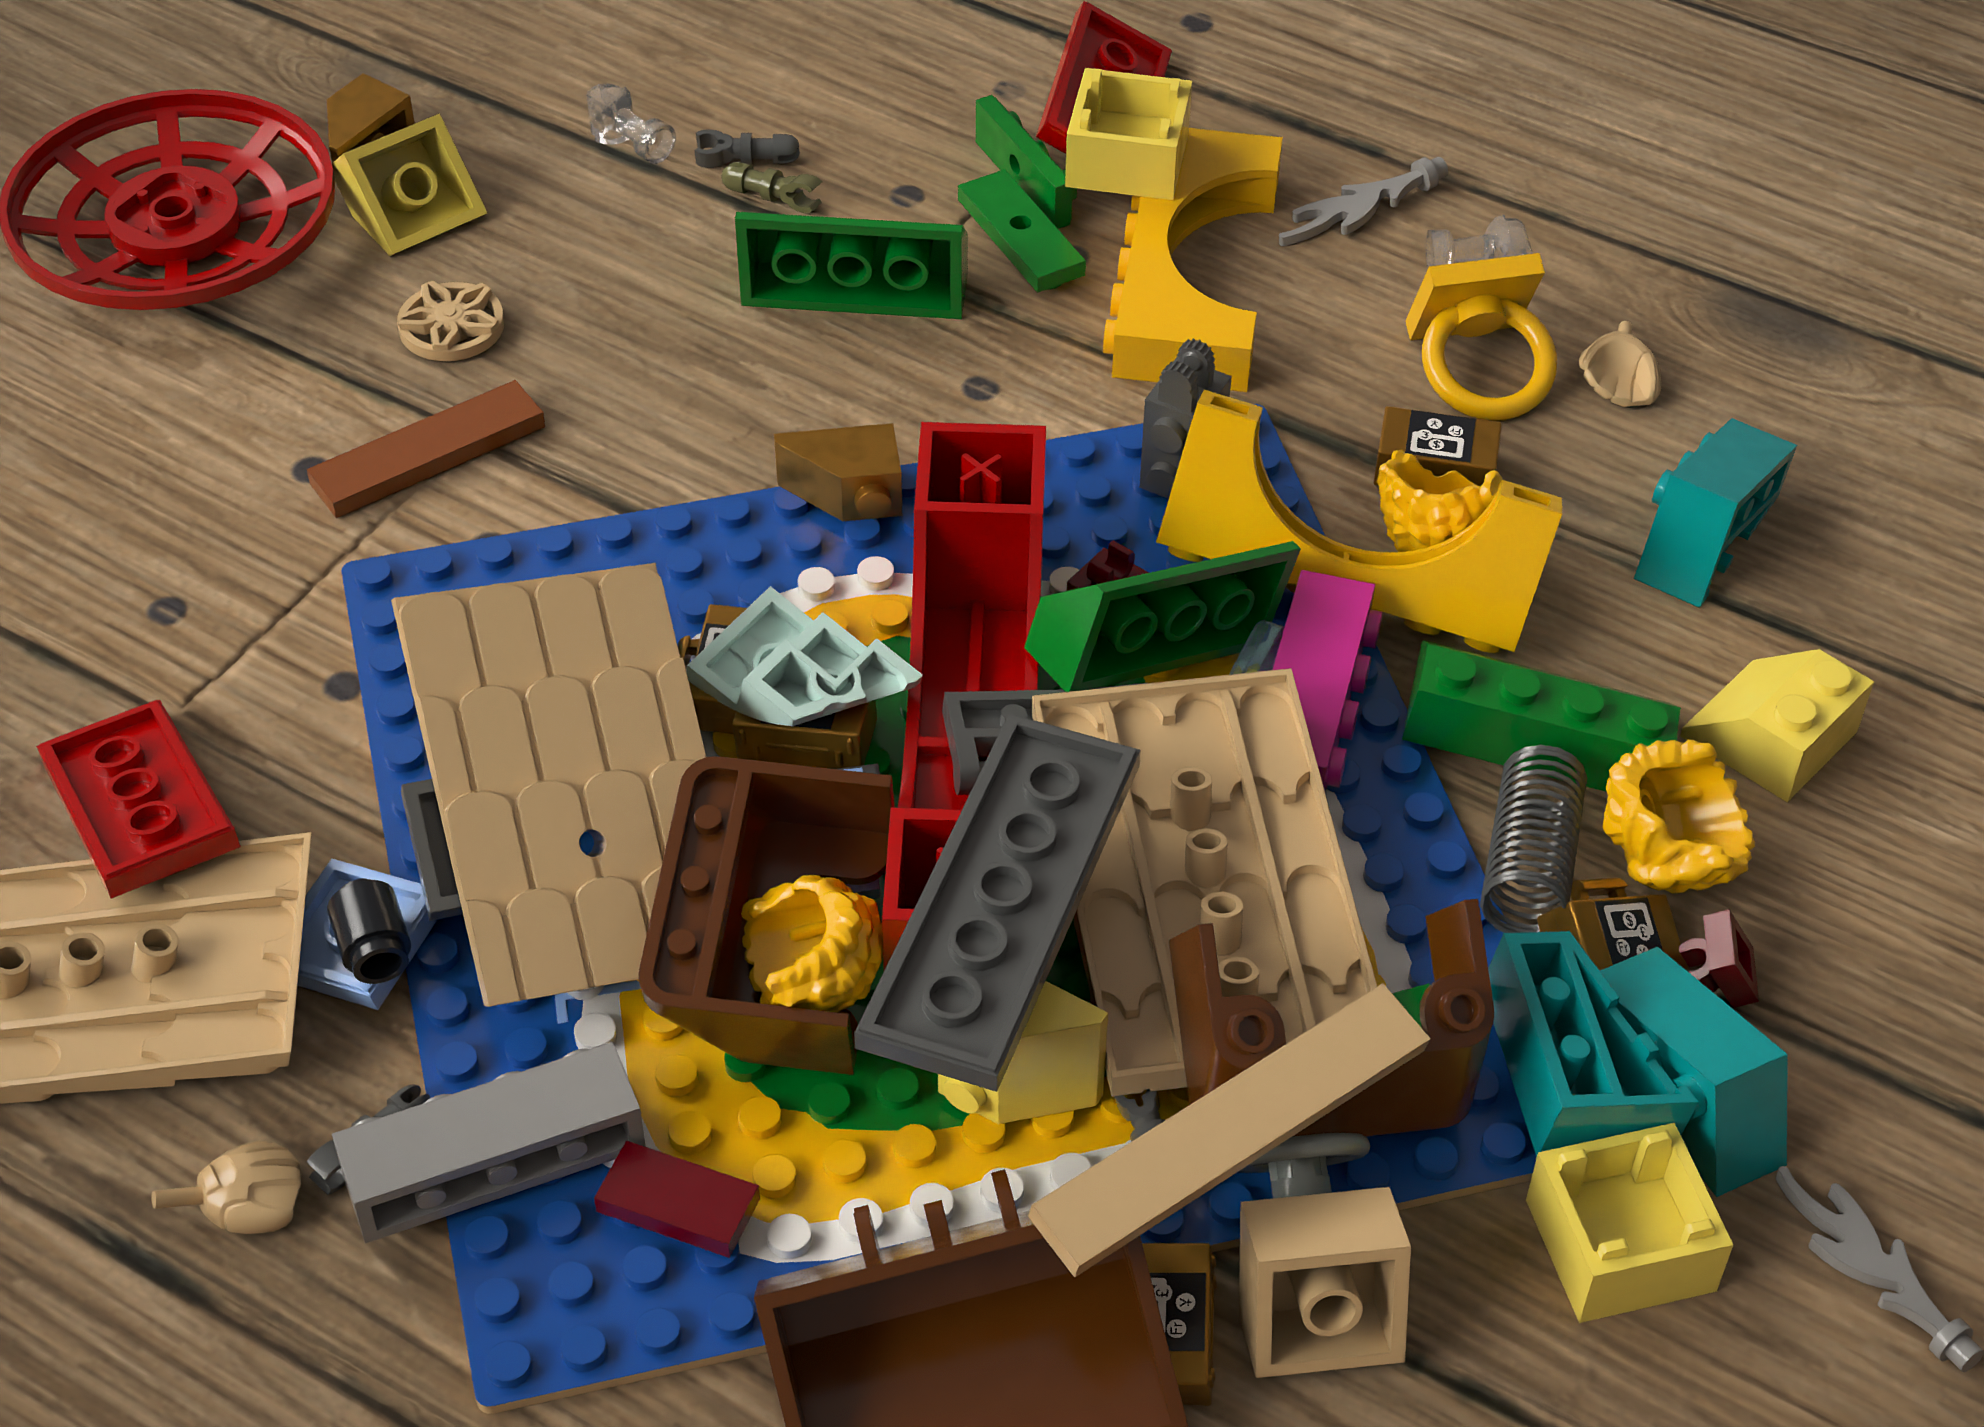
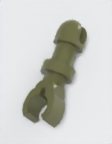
[721,162,822,213]

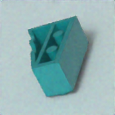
[1634,418,1797,608]
[1488,931,1699,1157]
[1600,947,1788,1197]

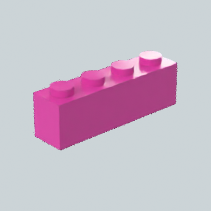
[1272,570,1383,793]

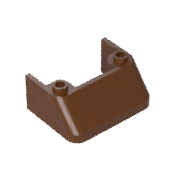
[1169,899,1494,1137]

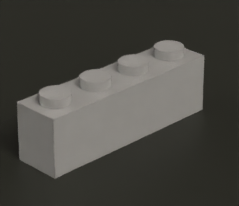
[332,1042,646,1244]

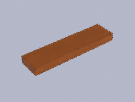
[306,380,545,518]

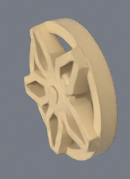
[397,281,504,361]

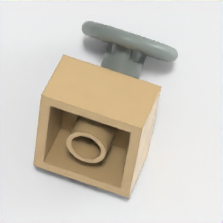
[1237,1133,1411,1378]

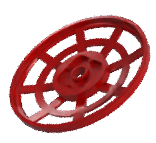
[0,89,336,310]

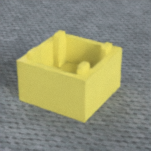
[1065,68,1192,200]
[1526,1123,1733,1323]

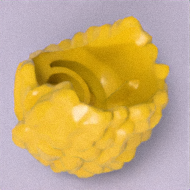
[1377,449,1503,552]
[1603,740,1755,894]
[741,875,883,1012]

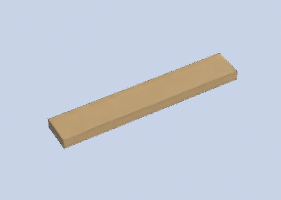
[1028,983,1431,1277]

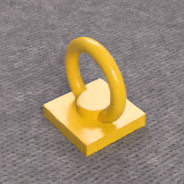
[1405,253,1557,421]

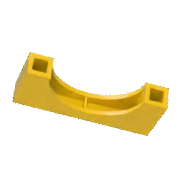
[1103,128,1283,392]
[1156,390,1562,653]

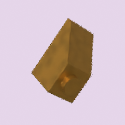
[327,73,415,189]
[774,423,903,521]

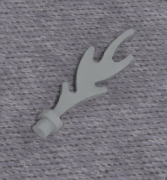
[1279,157,1448,246]
[1775,1166,1984,1372]

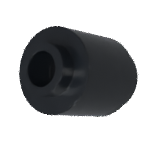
[327,878,411,984]

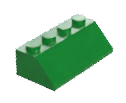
[735,212,968,319]
[1024,541,1301,692]
[1402,640,1681,792]

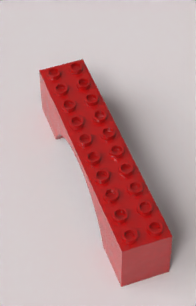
[882,422,1046,971]

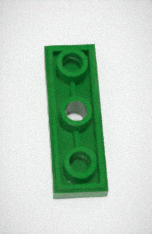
[976,95,1077,229]
[958,169,1086,293]

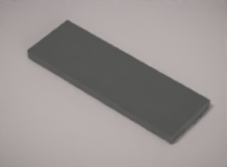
[854,713,1141,1092]

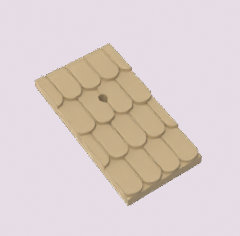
[391,563,706,1007]
[1032,668,1377,1096]
[0,832,312,1104]

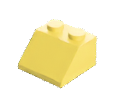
[332,113,487,256]
[1680,649,1874,803]
[938,981,1108,1124]

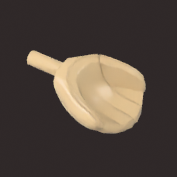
[1579,321,1661,407]
[152,1140,302,1234]

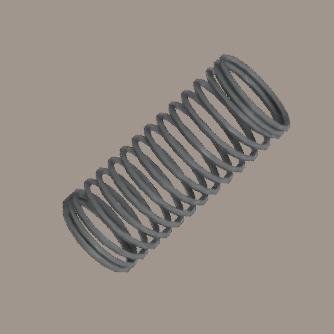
[1480,745,1587,933]

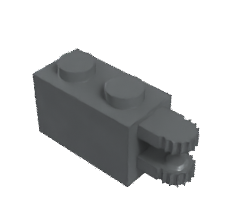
[1139,338,1232,499]

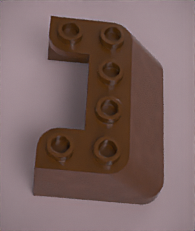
[639,756,895,1075]

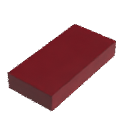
[594,1140,760,1258]

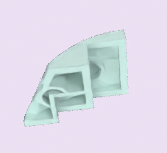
[686,586,923,726]

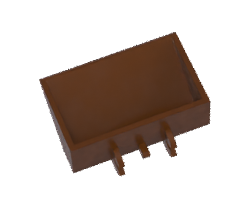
[754,1169,1188,1427]

